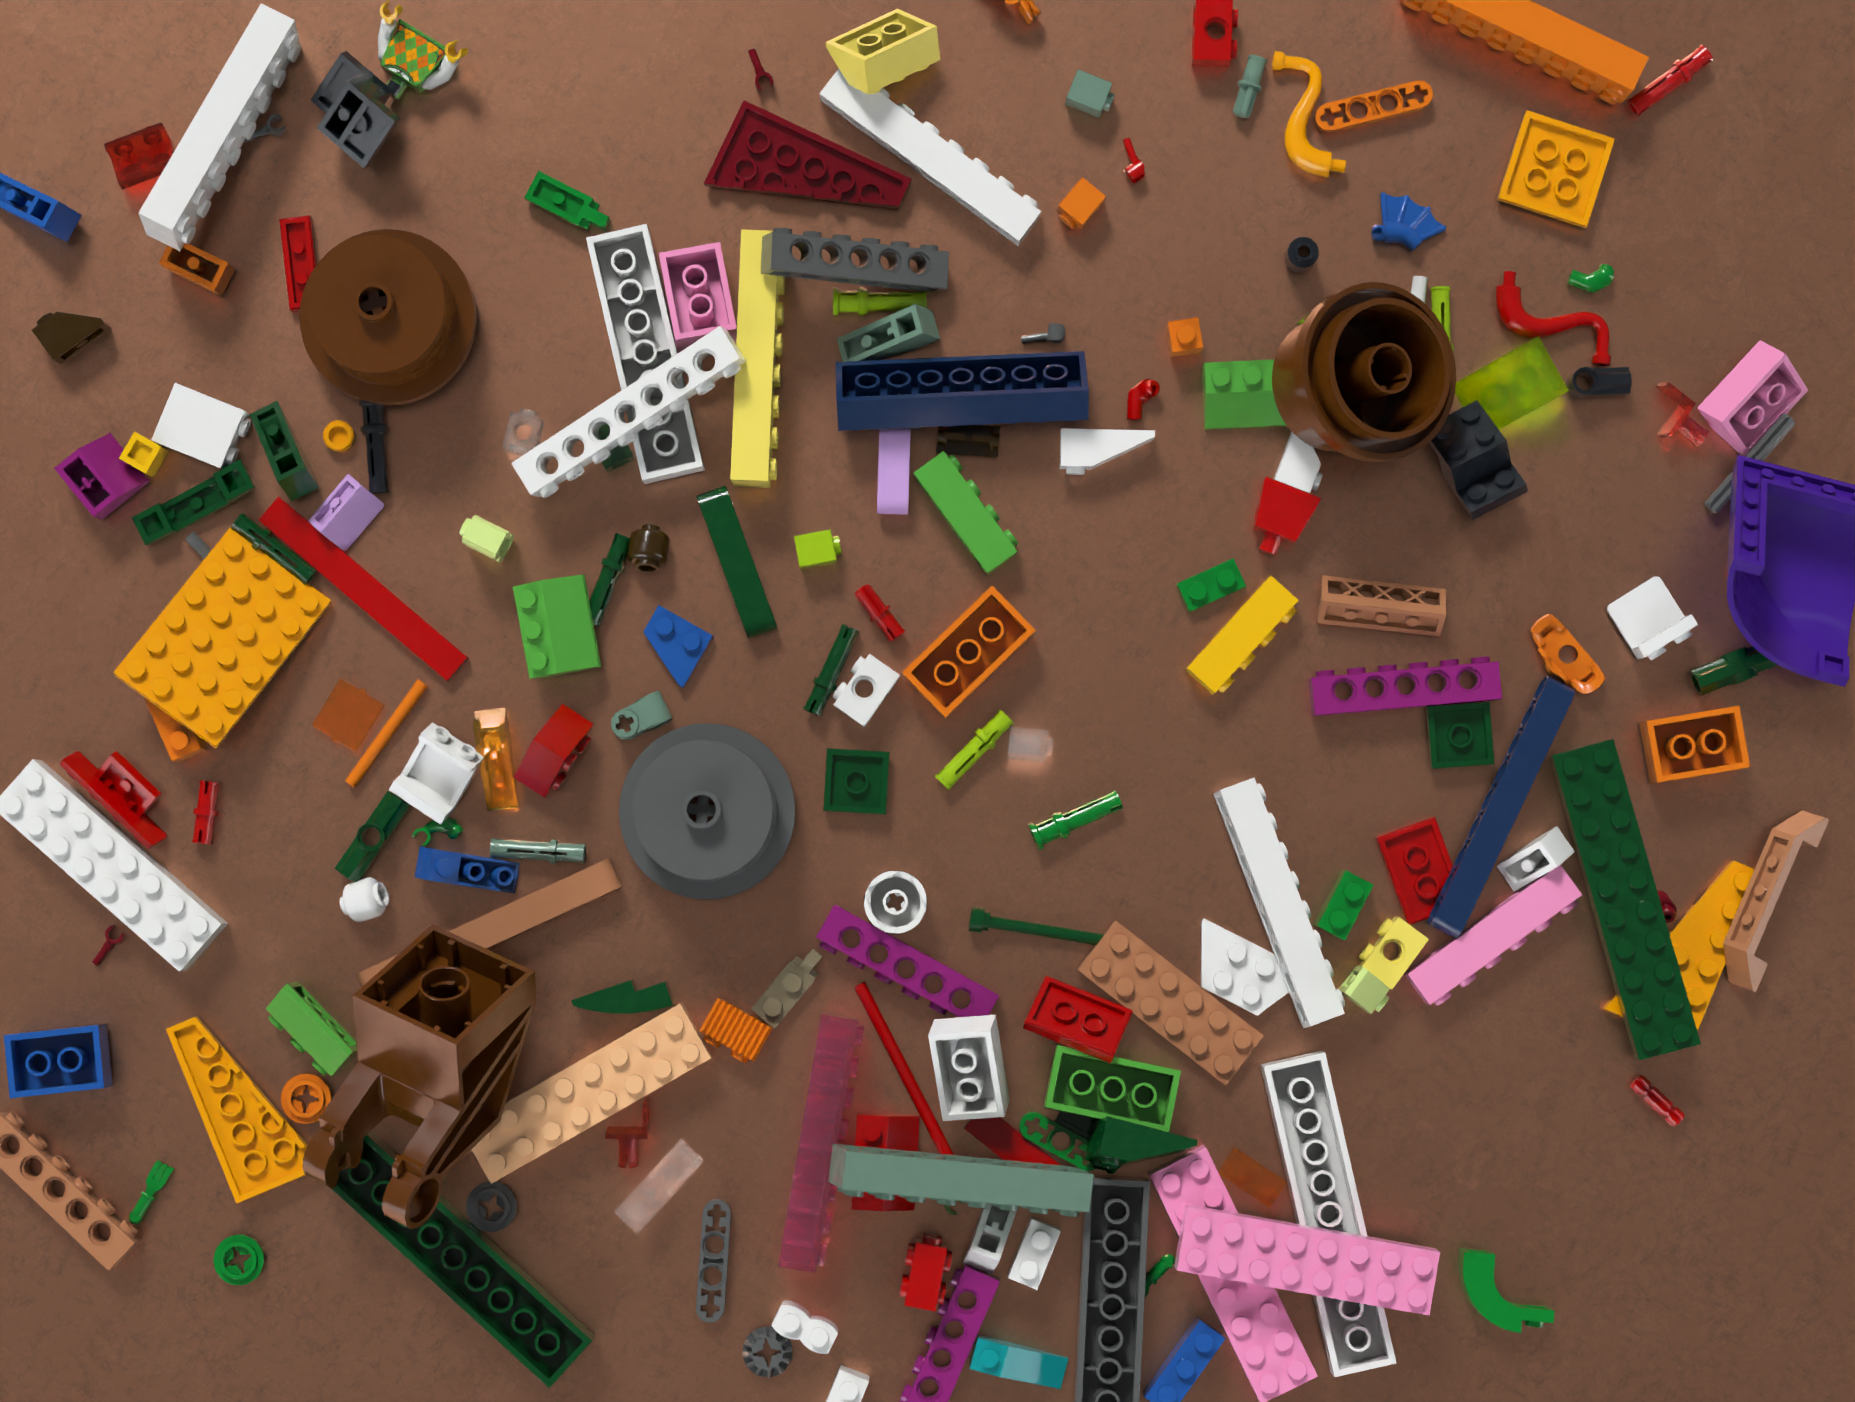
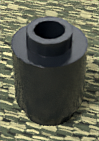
[1285,237,1319,273]

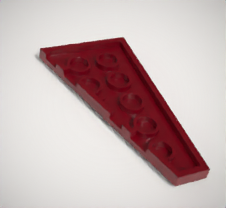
[704,100,912,209]

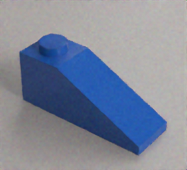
[0,173,82,242]

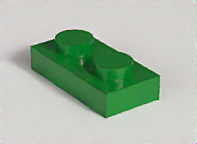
[1176,558,1246,612]

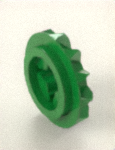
[213,1234,265,1285]

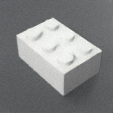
[928,1015,1010,1121]

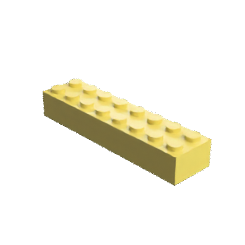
[730,229,785,488]

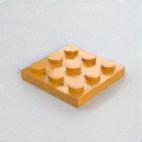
[1497,110,1615,228]

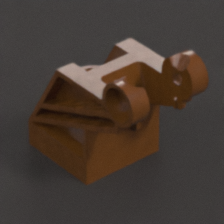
[303,924,536,1229]

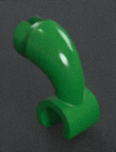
[412,817,463,847]

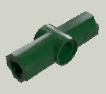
[1690,646,1778,696]
[334,791,411,882]

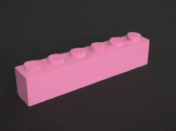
[1404,865,1582,1006]

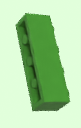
[913,451,1018,576]

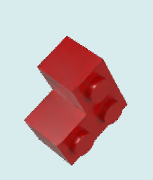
[513,704,594,798]

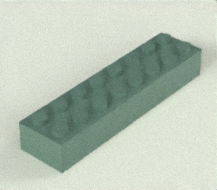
[828,1144,1094,1217]

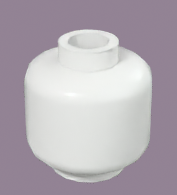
[340,877,389,922]

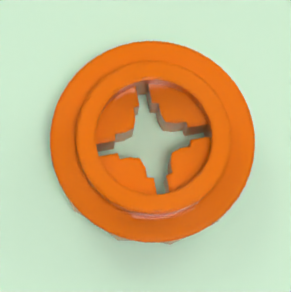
[281,1073,332,1124]

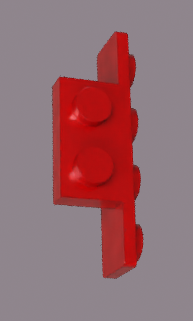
[60,751,167,849]

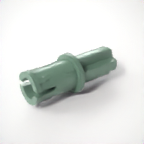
[1233,55,1267,118]

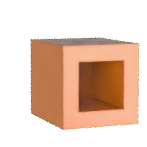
[1057,177,1106,230]
[1165,317,1203,358]

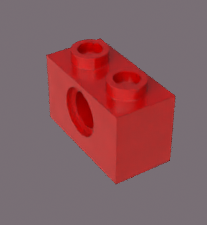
[1191,0,1238,68]

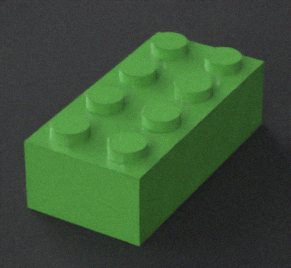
[1043,1045,1181,1132]

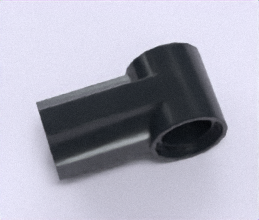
[1565,367,1632,399]

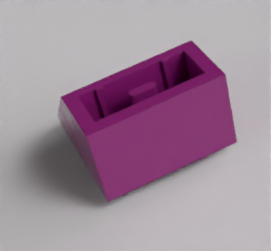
[54,433,150,520]

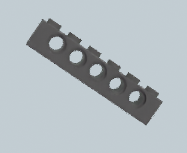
[761,228,949,293]

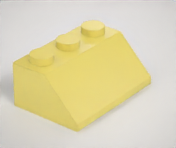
[826,9,941,94]

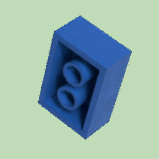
[4,1023,113,1098]

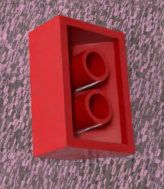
[851,1112,920,1212]

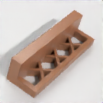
[1317,575,1446,637]

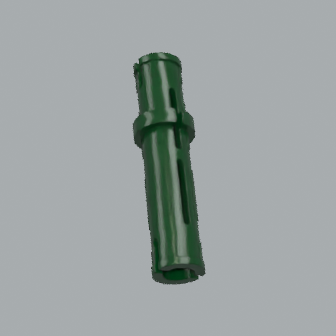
[231,513,317,585]
[589,533,630,627]
[803,624,860,717]

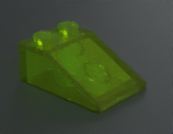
[1455,336,1569,430]

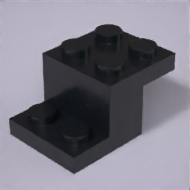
[311,51,400,168]
[1429,400,1528,520]

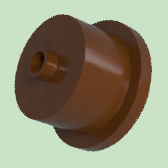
[299,229,477,405]
[1272,282,1456,462]

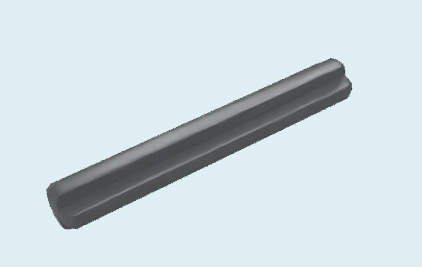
[1704,413,1796,514]

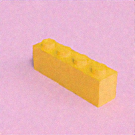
[1185,576,1299,695]

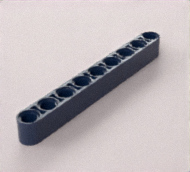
[1427,675,1575,939]

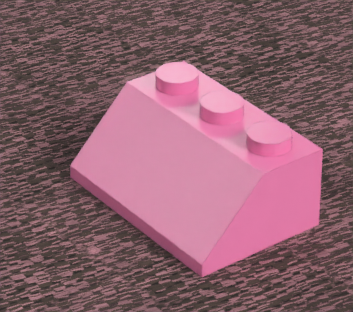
[1697,340,1808,456]

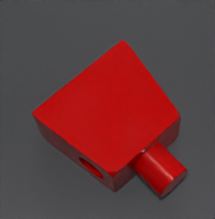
[1253,477,1321,556]

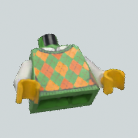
[378,0,468,100]

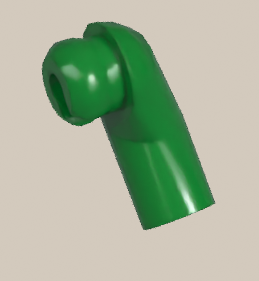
[1567,264,1614,293]

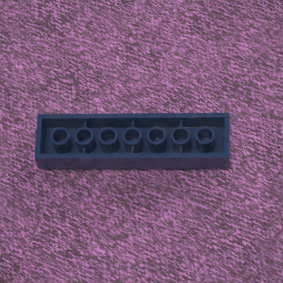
[836,351,1089,431]

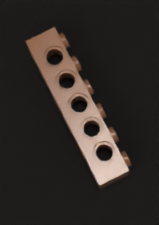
[0,1111,141,1271]

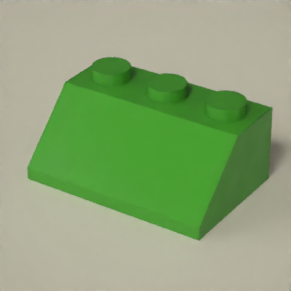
[1201,359,1287,429]
[513,575,601,679]
[266,982,357,1077]

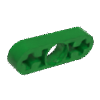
[1019,1111,1097,1171]

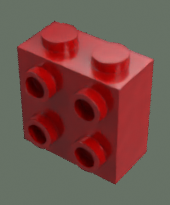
[899,1232,952,1312]

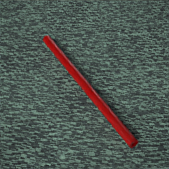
[854,982,954,1155]

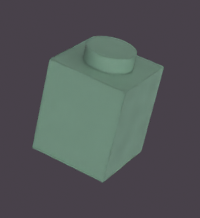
[1065,69,1115,118]

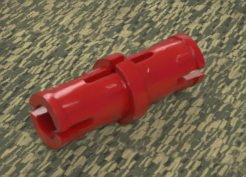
[192,780,220,845]

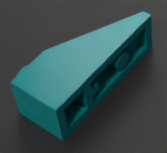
[969,1334,1069,1389]

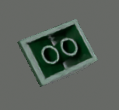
[1084,1116,1198,1171]

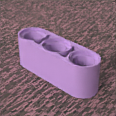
[877,428,911,515]

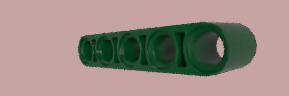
[697,485,777,639]

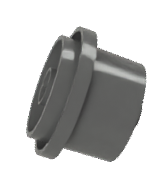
[619,723,796,899]

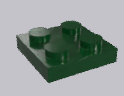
[1426,702,1494,769]
[823,748,890,815]

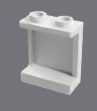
[151,383,251,469]
[389,722,484,825]

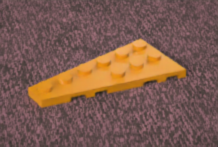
[1602,861,1755,1031]
[166,1016,308,1204]

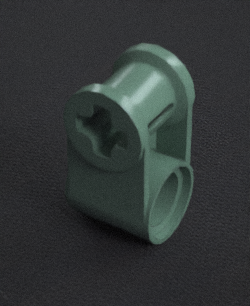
[611,691,673,740]

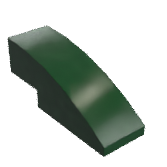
[571,979,675,1014]

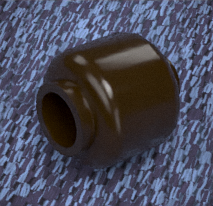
[628,524,670,573]

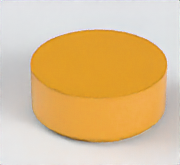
[323,420,356,452]

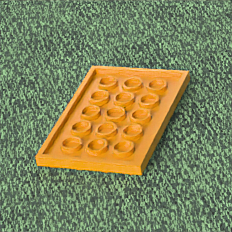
[113,528,331,749]

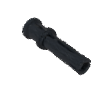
[359,400,389,494]

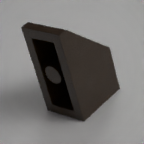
[32,312,111,364]

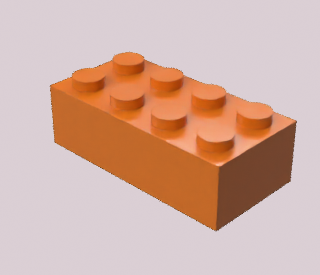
[902,586,1036,719]

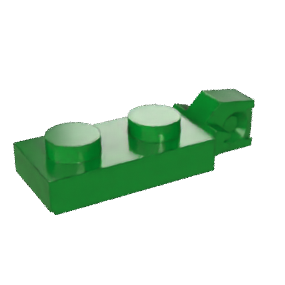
[524,171,611,231]

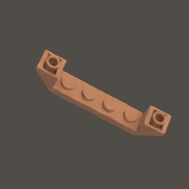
[1723,810,1829,992]

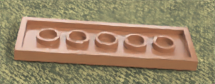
[1077,920,1264,1086]

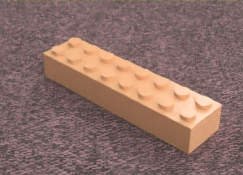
[472,1002,713,1184]

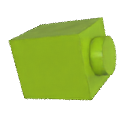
[794,529,842,569]

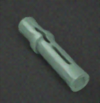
[490,838,586,864]

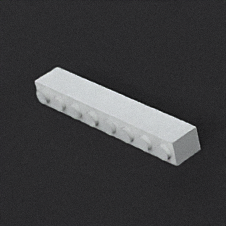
[820,68,1041,246]
[1214,778,1345,1028]

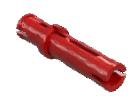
[1627,45,1713,116]

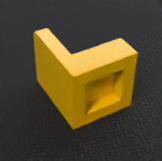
[119,431,169,477]

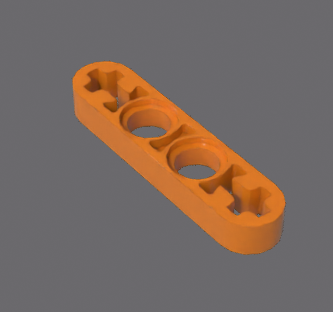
[1314,80,1433,133]

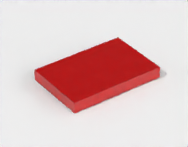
[1375,816,1453,925]
[1023,976,1133,1064]

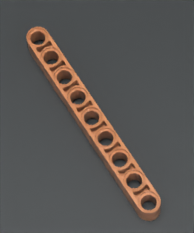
[356,858,623,987]

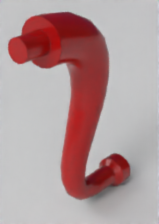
[1496,271,1611,366]

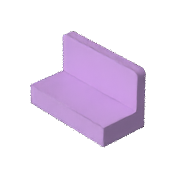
[308,474,384,551]

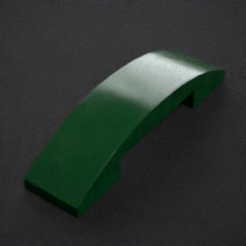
[132,459,255,545]

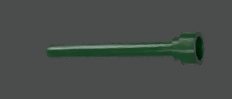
[968,906,1104,945]

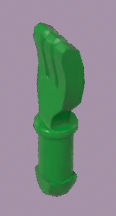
[129,1160,174,1225]
[1144,1254,1175,1298]

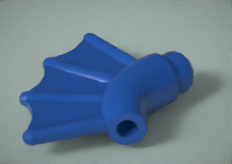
[1371,192,1446,252]

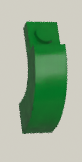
[1458,1248,1555,1333]

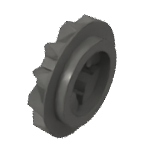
[466,1181,517,1232]
[742,1326,793,1378]

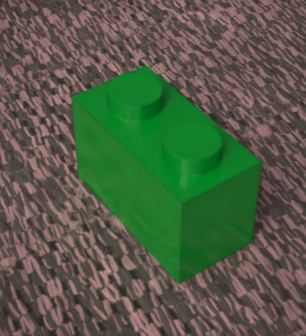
[1313,870,1374,941]

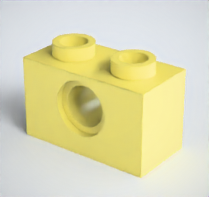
[1358,916,1429,990]

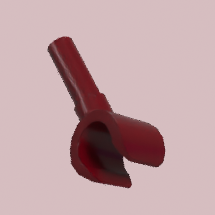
[748,49,773,91]
[92,925,126,966]

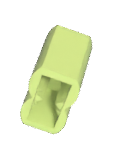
[459,515,514,562]

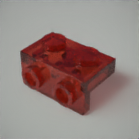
[104,123,175,190]

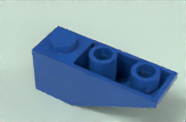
[414,847,520,894]

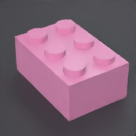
[659,242,737,353]

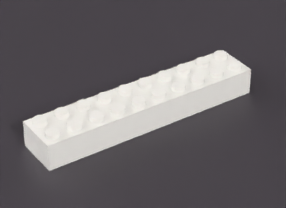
[1260,1051,1396,1377]

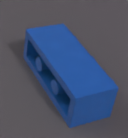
[1142,1316,1226,1402]

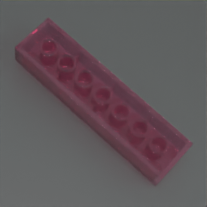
[778,1012,865,1273]

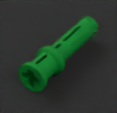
[1028,790,1123,850]

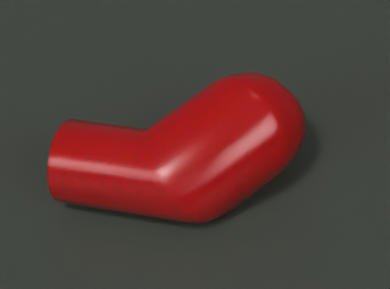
[1127,379,1160,421]

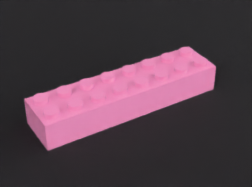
[1147,1145,1318,1402]
[1174,1204,1440,1316]

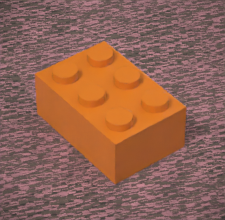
[1639,705,1750,784]

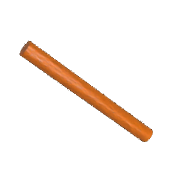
[345,679,428,788]

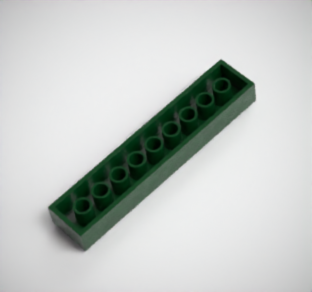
[1549,739,1701,1060]
[332,1131,595,1388]

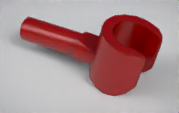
[1123,138,1145,183]

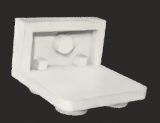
[1607,576,1698,661]

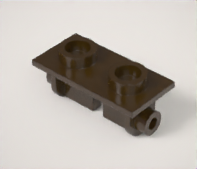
[936,425,1000,457]

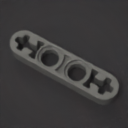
[696,1198,732,1323]

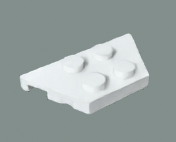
[1201,918,1289,1016]

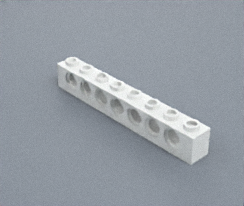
[511,326,746,498]

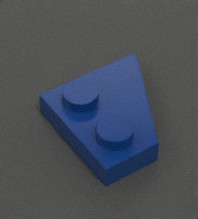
[643,605,713,688]

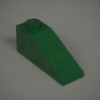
[249,401,319,501]

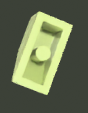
[1339,966,1390,1014]

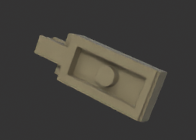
[751,948,823,1029]

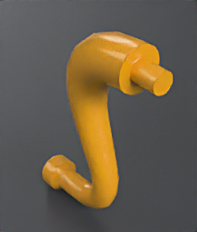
[1272,51,1346,177]

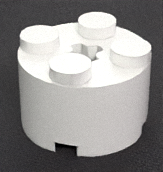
[864,871,927,934]

